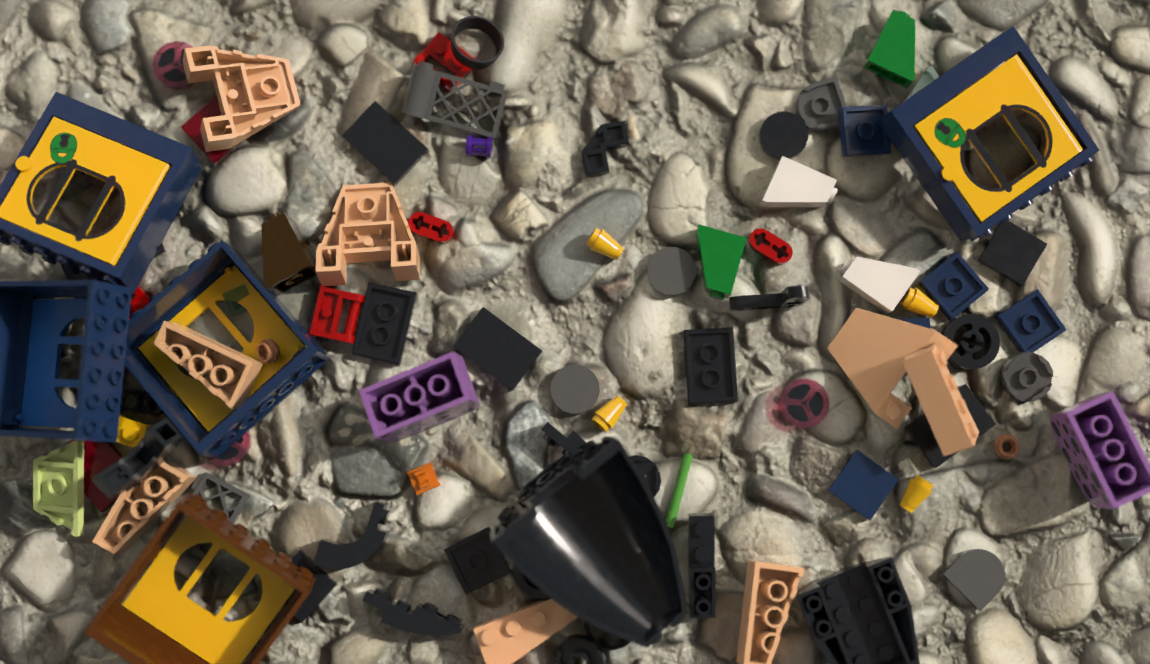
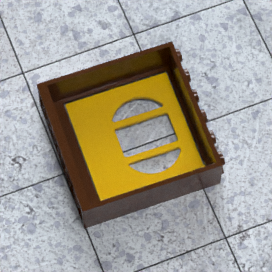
[84,493,316,664]

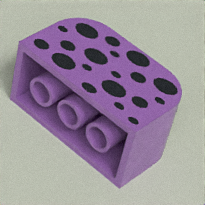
[359,352,480,442]
[1050,391,1150,509]

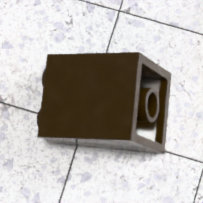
[261,212,317,296]

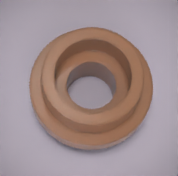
[257,338,280,363]
[993,434,1020,460]

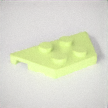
[33,440,84,537]

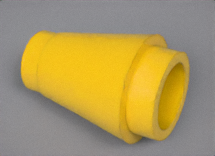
[586,228,624,260]
[899,287,939,318]
[591,395,627,433]
[899,474,934,513]

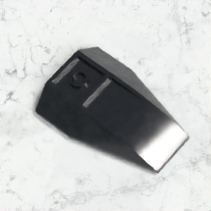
[796,557,920,664]

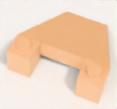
[182,46,301,152]
[316,182,420,286]
[827,307,958,429]

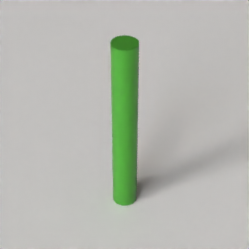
[665,453,693,529]

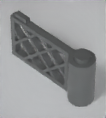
[402,61,508,139]
[161,472,250,586]

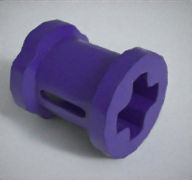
[466,135,493,159]

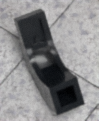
[93,417,184,499]
[313,501,390,569]

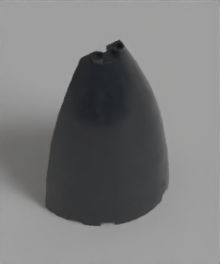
[491,436,687,648]

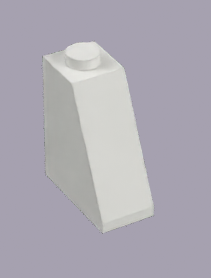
[760,156,838,207]
[838,257,920,315]

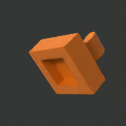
[407,462,441,495]

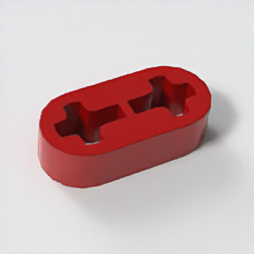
[408,212,454,244]
[748,228,793,265]

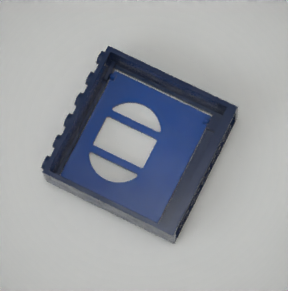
[0,280,132,442]

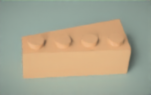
[154,321,263,409]
[902,345,979,456]
[92,459,197,554]
[736,560,805,664]
[473,598,578,664]

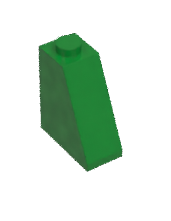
[863,9,915,89]
[695,224,747,300]

